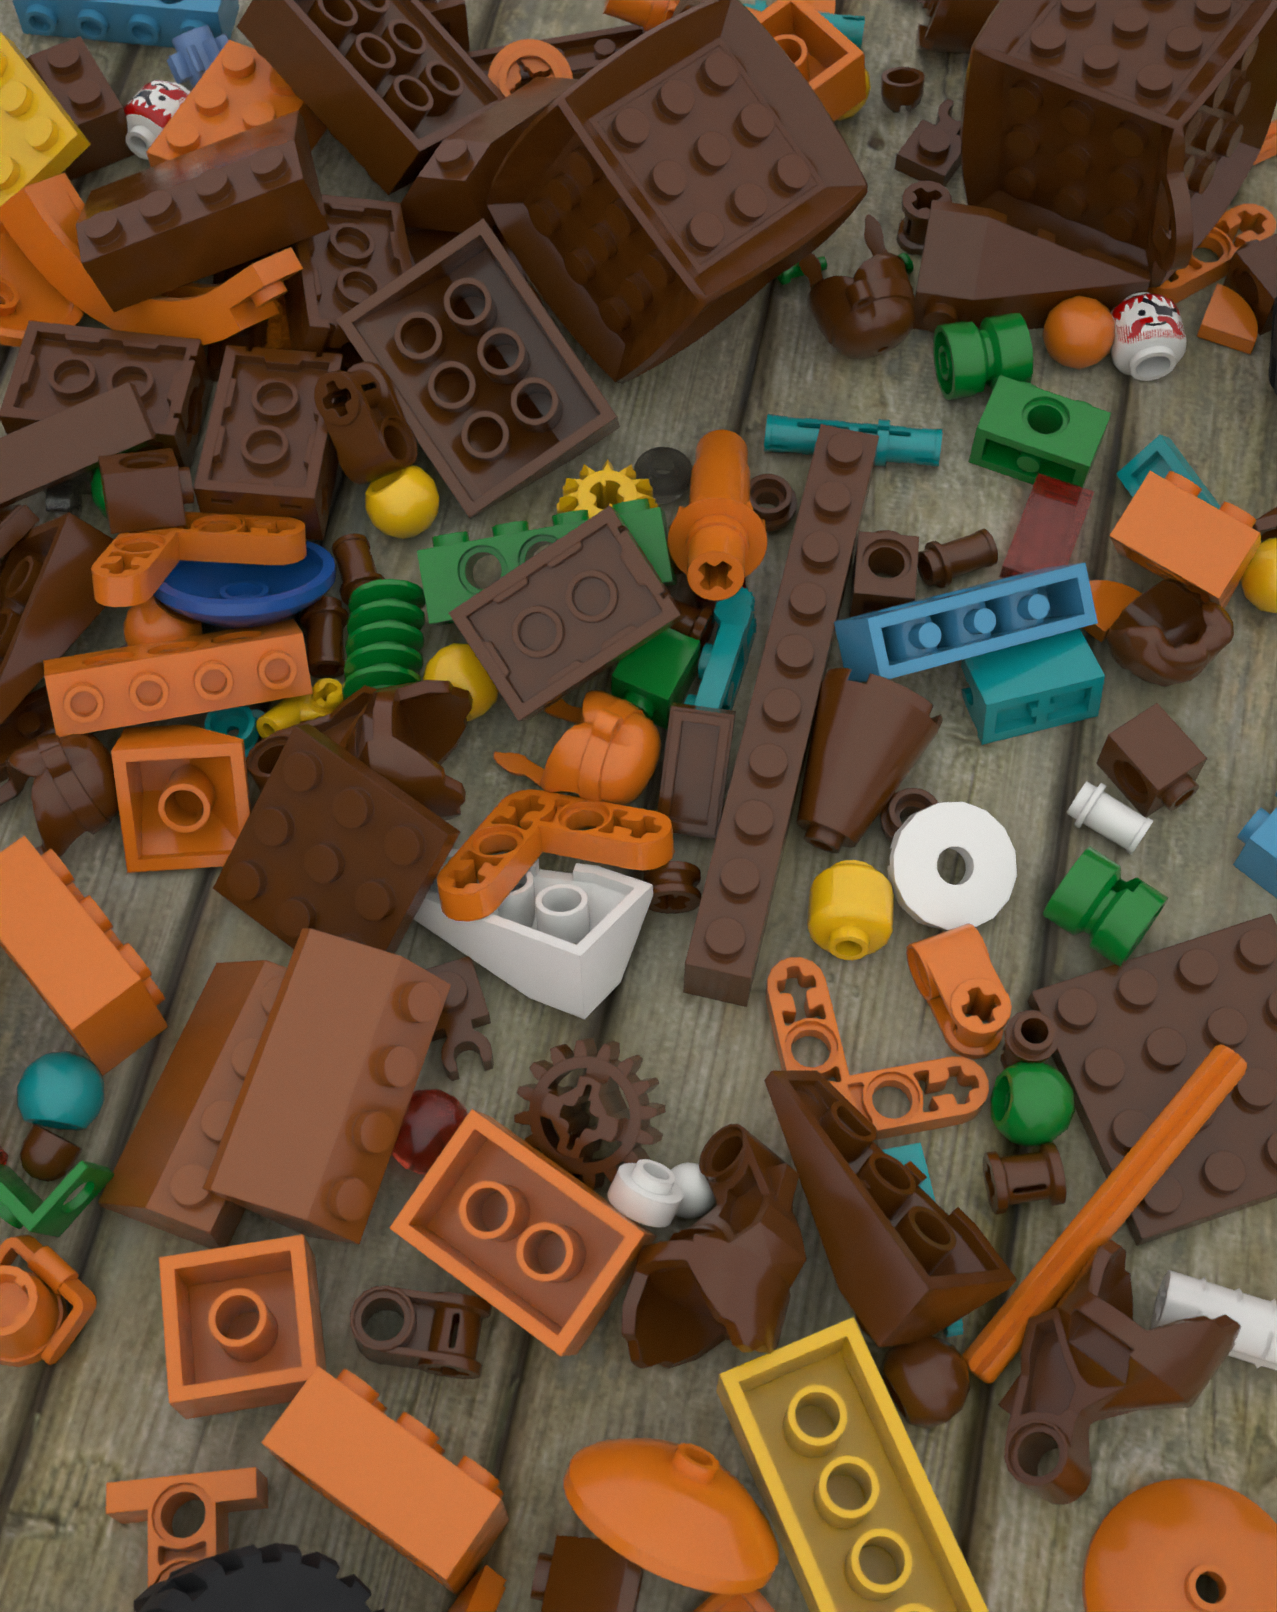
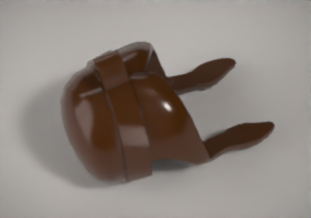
[799,214,915,359]
[0,732,119,858]

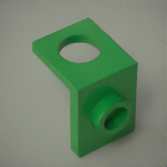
[0,1160,115,1237]

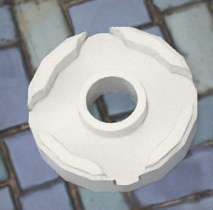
[887,802,1017,931]

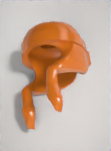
[493,690,662,805]

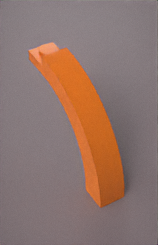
[0,173,303,346]

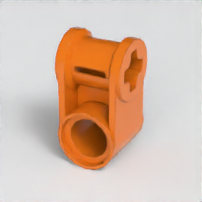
[906,923,1012,1059]

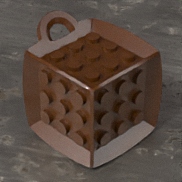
[486,0,868,384]
[960,0,1277,288]

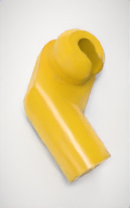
[256,678,344,739]

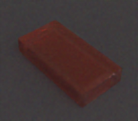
[999,473,1095,578]

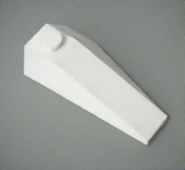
[414,849,653,1019]

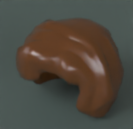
[1106,578,1234,687]

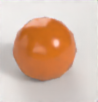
[1042,295,1115,370]
[123,595,202,646]

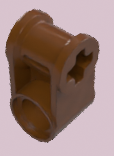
[314,361,418,485]
[350,1285,492,1379]

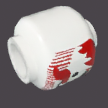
[123,80,190,160]
[1110,292,1186,381]

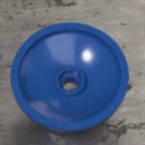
[154,540,336,629]

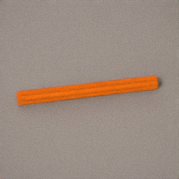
[963,1044,1247,1384]

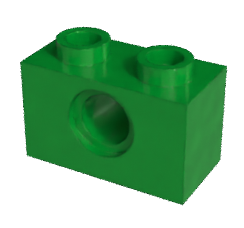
[968,375,1111,501]

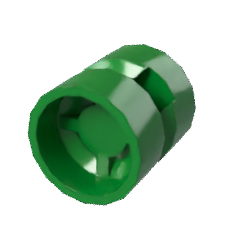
[933,312,1033,401]
[1042,846,1168,967]

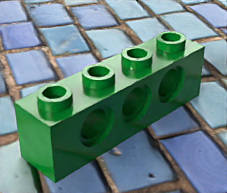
[417,499,677,626]

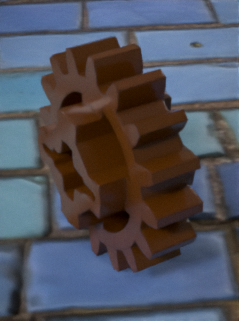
[514,1038,666,1190]

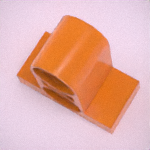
[106,1467,268,1587]

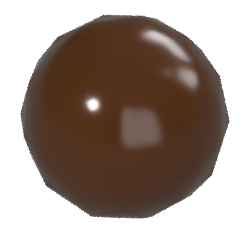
[879,1336,970,1429]

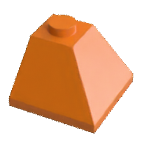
[111,724,252,873]

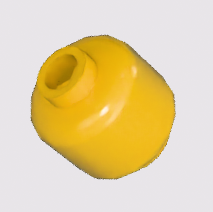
[807,860,894,960]

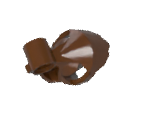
[246,680,473,821]
[621,1124,807,1369]
[998,1240,1241,1505]

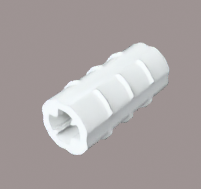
[1151,1270,1277,1371]

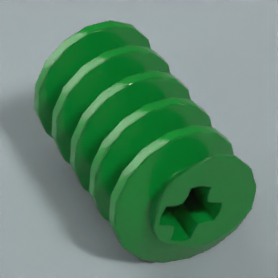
[342,579,426,700]

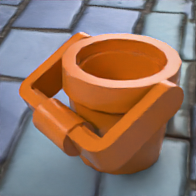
[0,1234,97,1367]

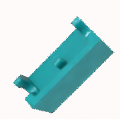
[961,628,1105,745]

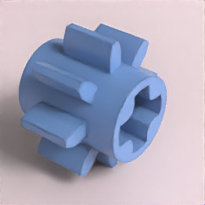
[166,25,229,88]

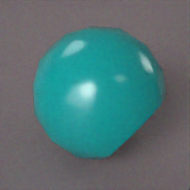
[17,1051,104,1131]

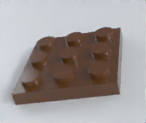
[213,724,460,954]

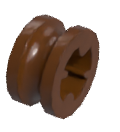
[643,861,701,914]

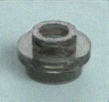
[634,447,692,504]

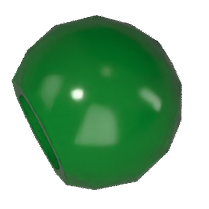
[990,1061,1075,1147]

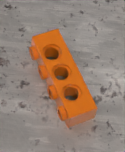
[43,619,313,738]

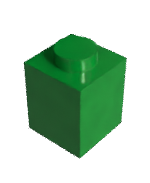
[611,628,700,730]

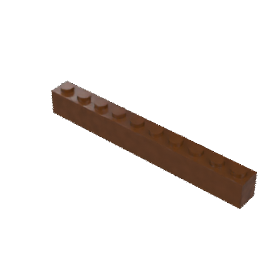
[683,424,879,1007]

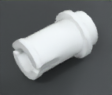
[1067,781,1154,855]

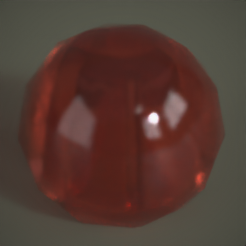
[392,1088,468,1175]

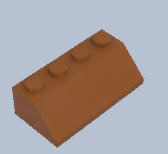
[202,928,451,1245]
[98,960,287,1249]

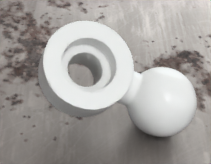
[607,1159,716,1227]

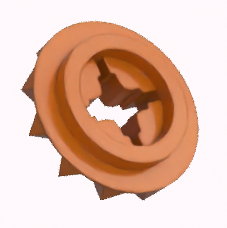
[488,39,573,97]

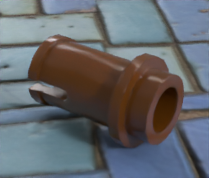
[917,529,998,588]
[331,533,385,605]
[300,596,349,679]
[1000,1010,1059,1069]

